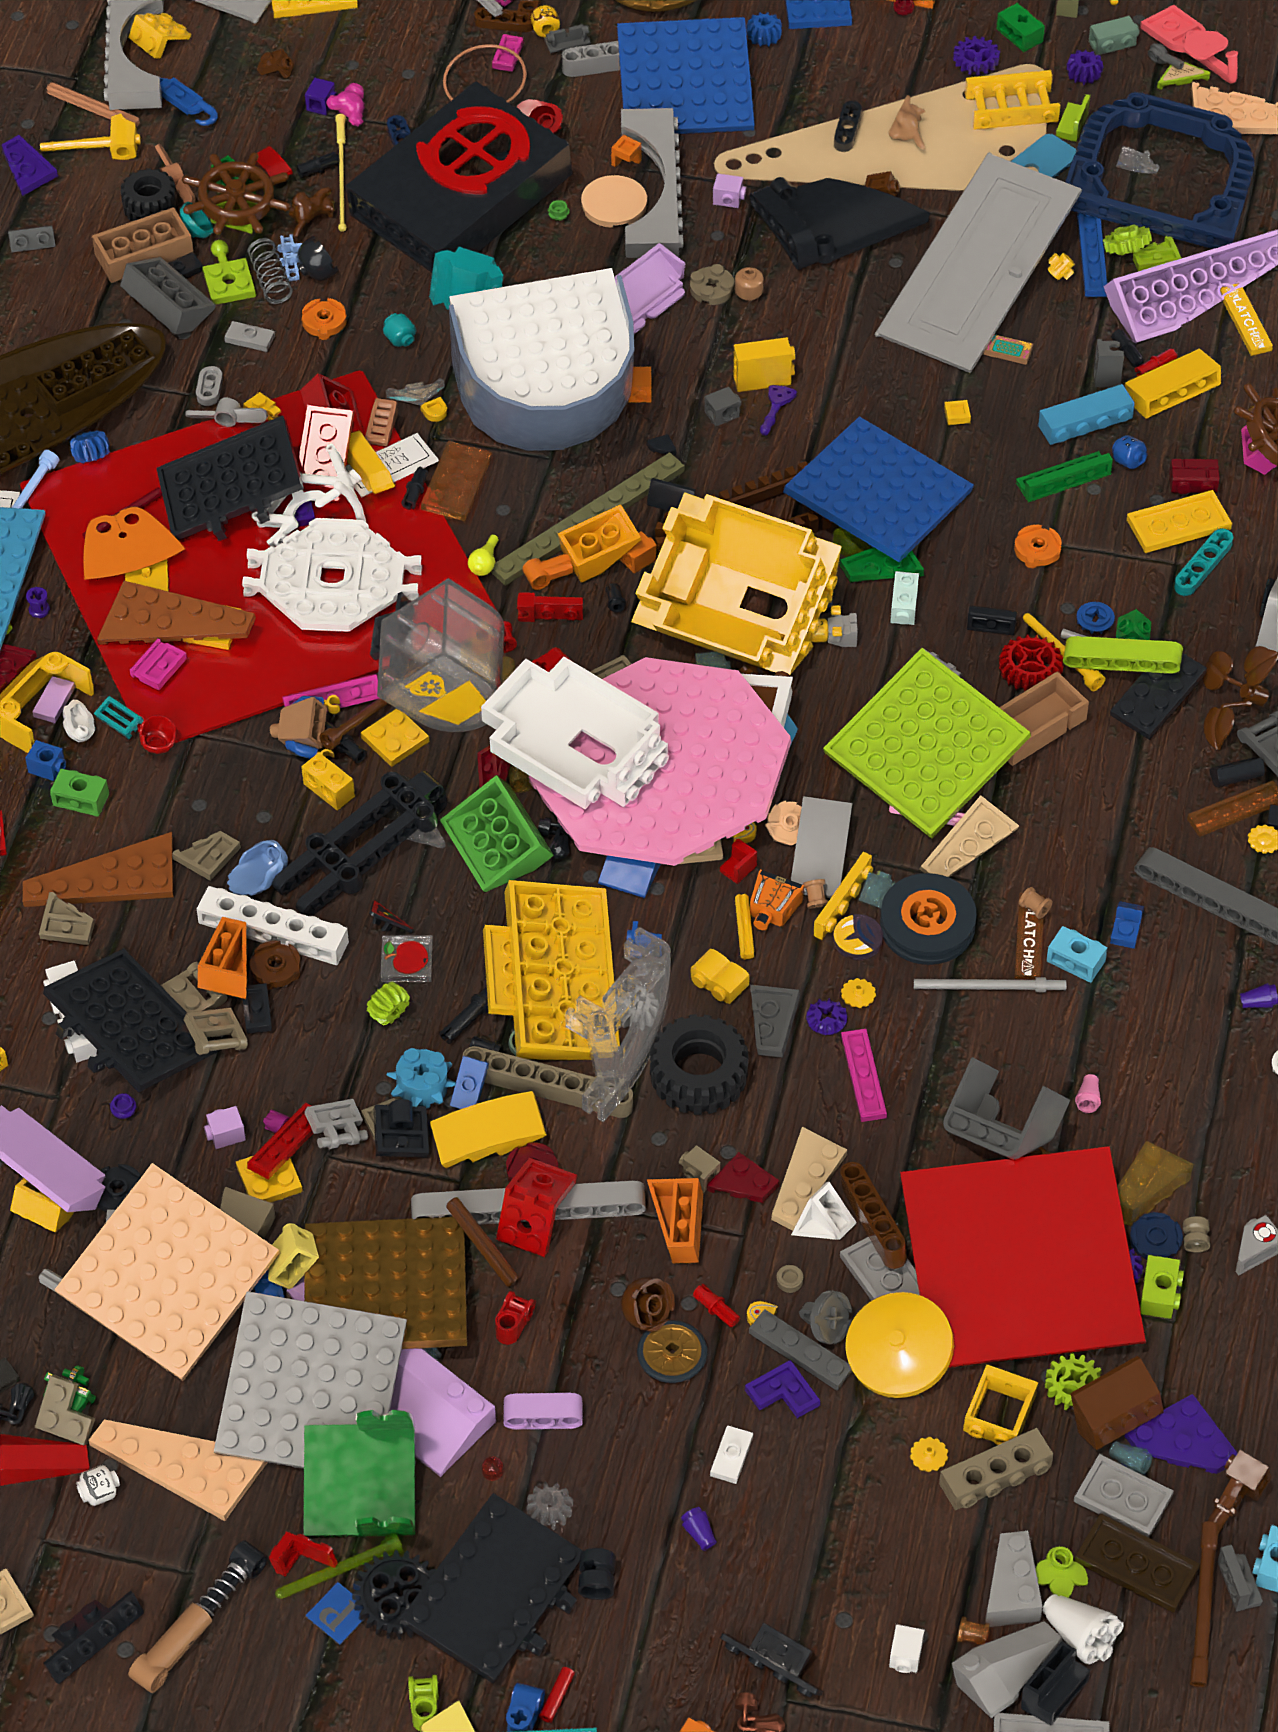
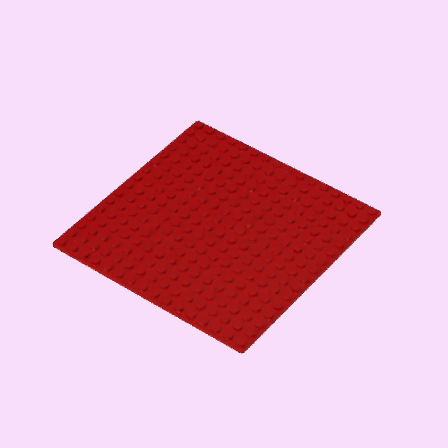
[20,370,502,744]

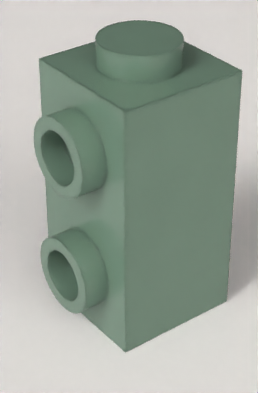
[1088,16,1139,55]

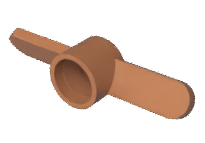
[155,143,195,203]

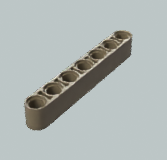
[462,1046,633,1118]

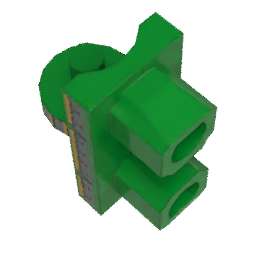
[43,1365,96,1413]

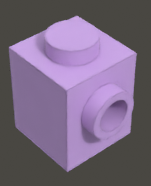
[713,173,746,208]
[204,1106,246,1149]

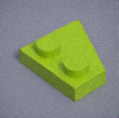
[1133,236,1182,272]

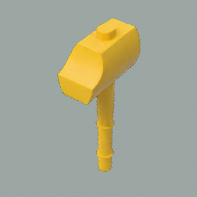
[40,114,141,160]

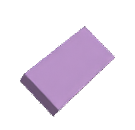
[33,676,75,723]

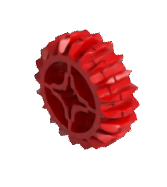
[999,634,1064,692]

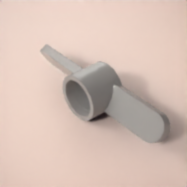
[185,398,268,427]

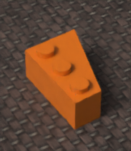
[198,917,247,999]
[647,1178,704,1263]

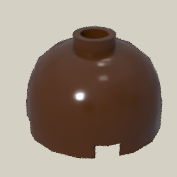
[621,1277,675,1332]

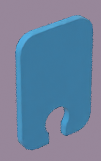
[1011,134,1076,178]

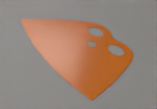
[84,507,185,579]

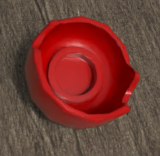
[139,715,176,754]

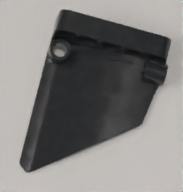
[750,177,930,270]

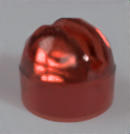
[482,1456,504,1481]

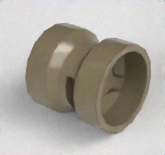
[1183,1216,1210,1253]

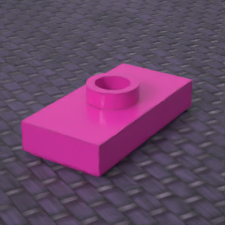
[492,34,524,72]

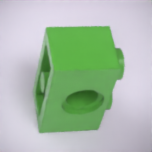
[50,769,109,817]

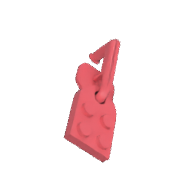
[1141,5,1238,84]

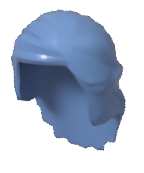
[227,840,288,896]

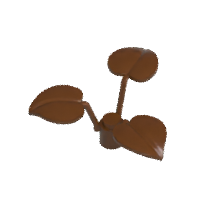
[1203,646,1278,750]

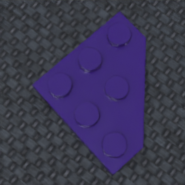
[1124,1394,1237,1474]

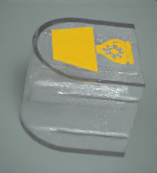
[377,578,505,732]

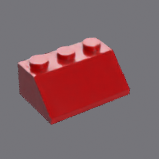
[300,373,365,437]

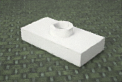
[710,1425,753,1484]

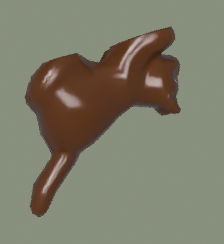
[289,187,335,238]

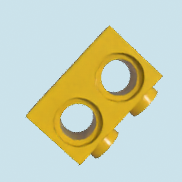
[301,752,355,811]

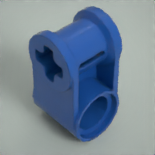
[506,1683,545,1732]

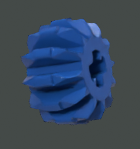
[746,12,782,47]
[70,431,110,463]

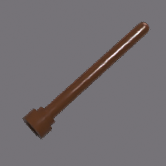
[319,684,406,750]

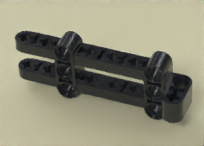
[272,771,448,916]

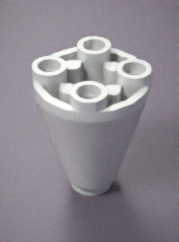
[1043,1594,1123,1664]

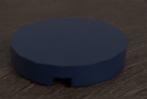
[1130,1212,1183,1260]

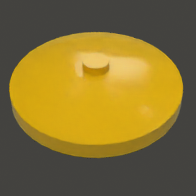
[846,1292,954,1398]

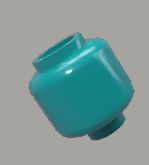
[383,313,416,347]

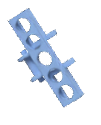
[277,234,302,281]

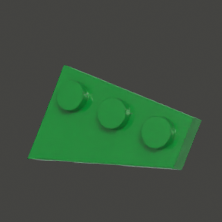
[840,547,924,582]

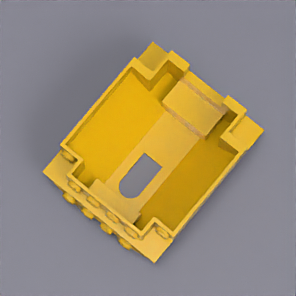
[631,492,842,675]

